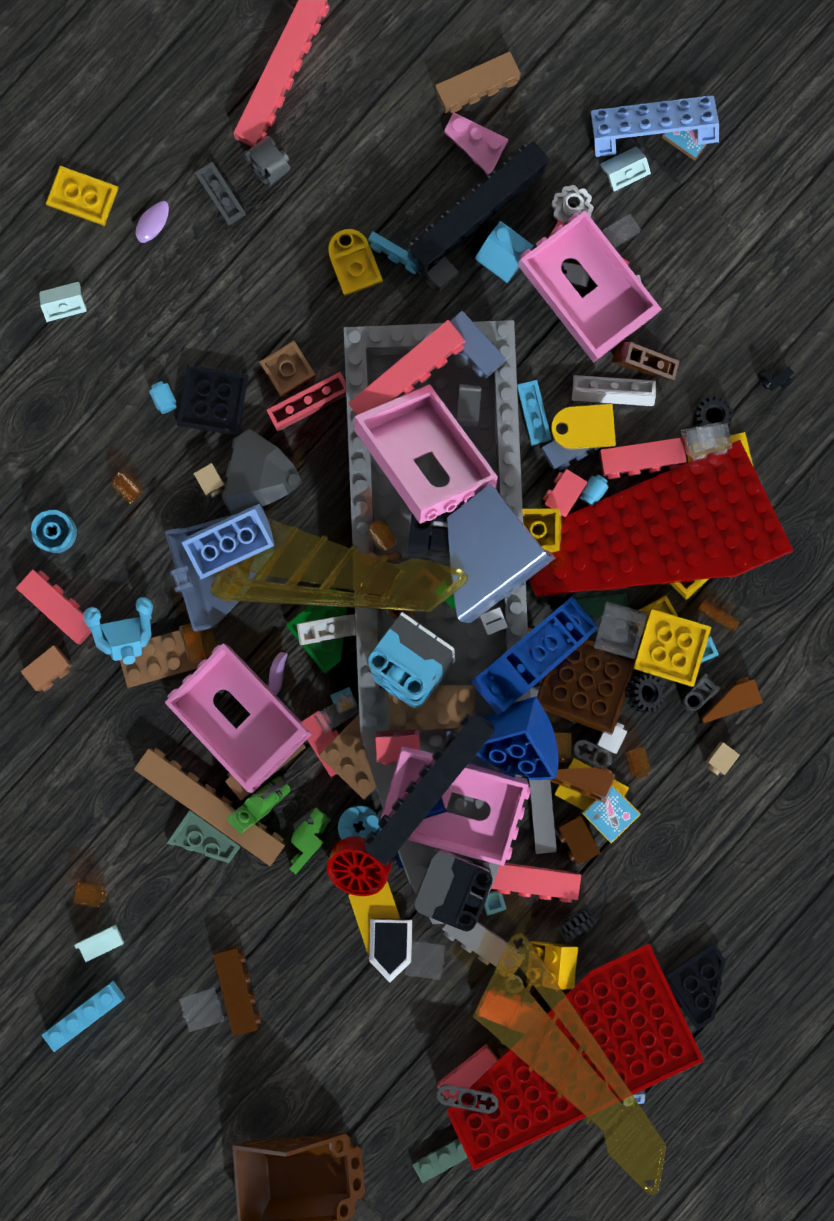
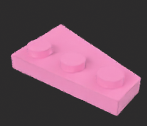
[444,112,509,175]

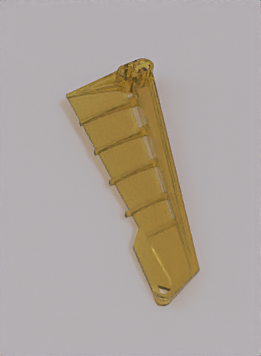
[210,518,468,612]
[473,932,666,1196]

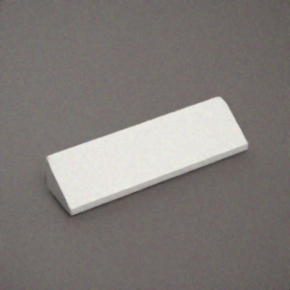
[572,375,656,406]

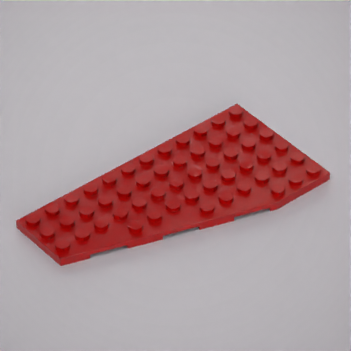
[529,440,793,597]
[446,943,704,1170]

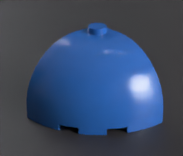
[476,696,558,780]

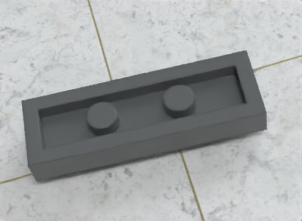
[195,162,246,225]

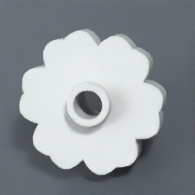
[551,185,594,224]

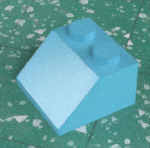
[475,221,533,283]

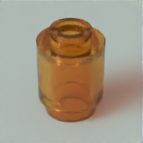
[367,519,397,553]

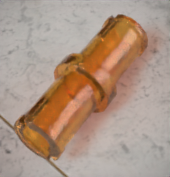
[697,599,740,632]

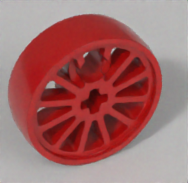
[327,836,391,896]

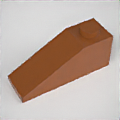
[700,677,763,723]
[548,767,615,803]

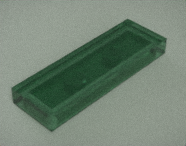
[565,593,630,618]

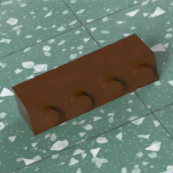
[213,946,262,1037]

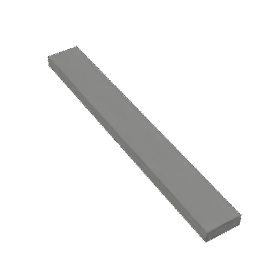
[529,686,557,854]

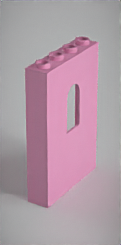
[517,211,662,363]
[354,385,498,523]
[165,643,312,793]
[378,746,531,866]

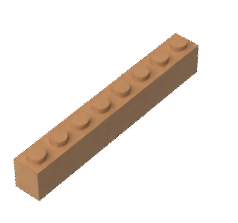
[134,748,286,866]

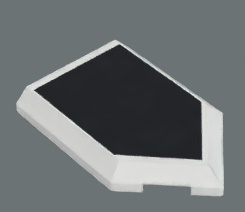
[369,919,412,983]

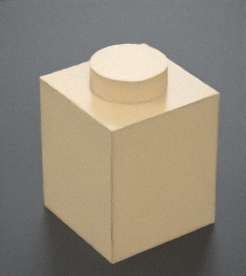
[194,463,225,498]
[705,742,740,775]

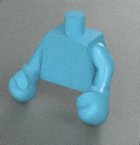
[83,597,153,665]

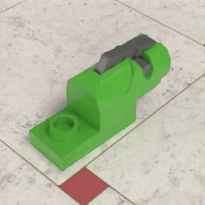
[227,776,290,834]
[290,807,331,874]

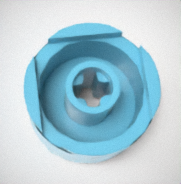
[31,510,77,553]
[338,805,380,839]

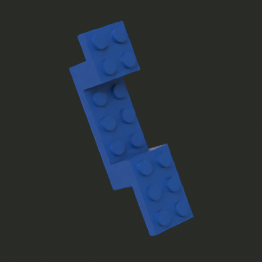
[471,597,599,715]

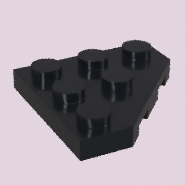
[664,943,726,1031]

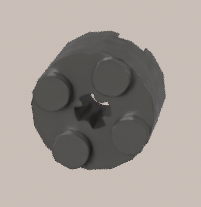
[244,136,291,187]

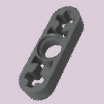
[437,1084,498,1113]

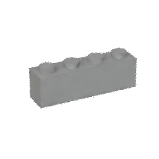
[442,921,526,977]

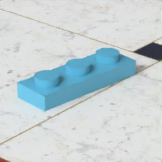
[368,231,420,274]
[517,380,552,446]

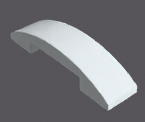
[297,614,356,645]

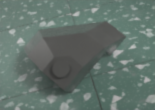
[222,429,303,515]

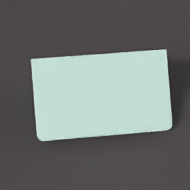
[600,147,651,191]
[39,282,86,322]
[74,924,124,962]

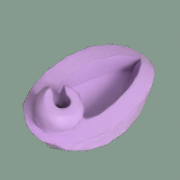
[136,201,169,243]
[267,652,288,695]

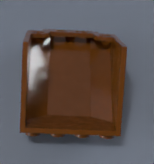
[232,1133,365,1221]

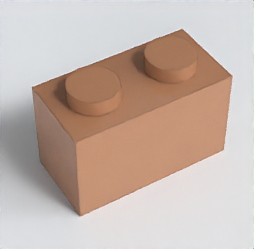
[21,646,72,692]

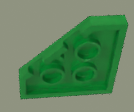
[286,587,347,674]

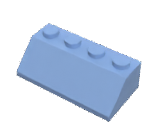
[182,503,274,579]

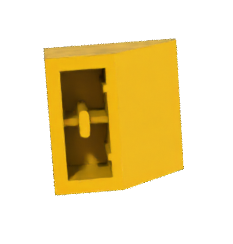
[526,941,578,990]

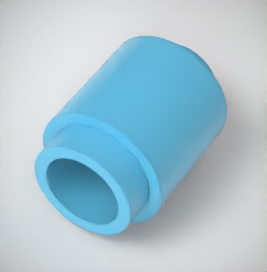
[149,381,176,414]
[579,475,609,506]

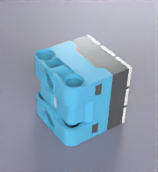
[368,612,455,708]

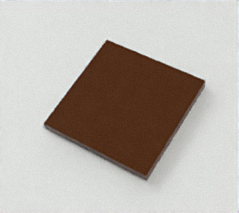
[536,639,636,735]

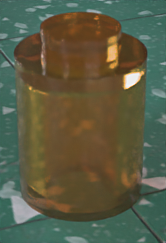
[112,472,144,504]
[625,747,651,779]

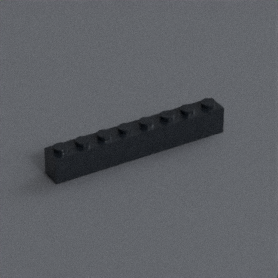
[364,710,495,866]

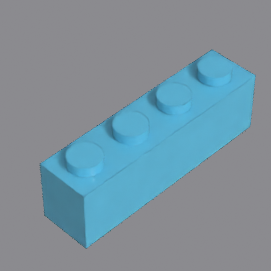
[42,981,125,1052]

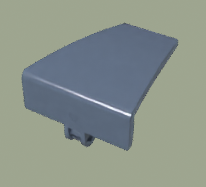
[447,484,555,623]
[165,508,276,632]

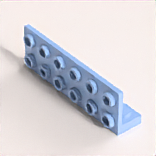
[591,96,719,157]

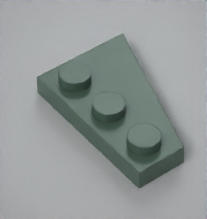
[167,810,241,863]

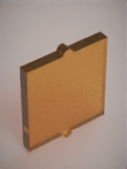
[179,623,216,661]

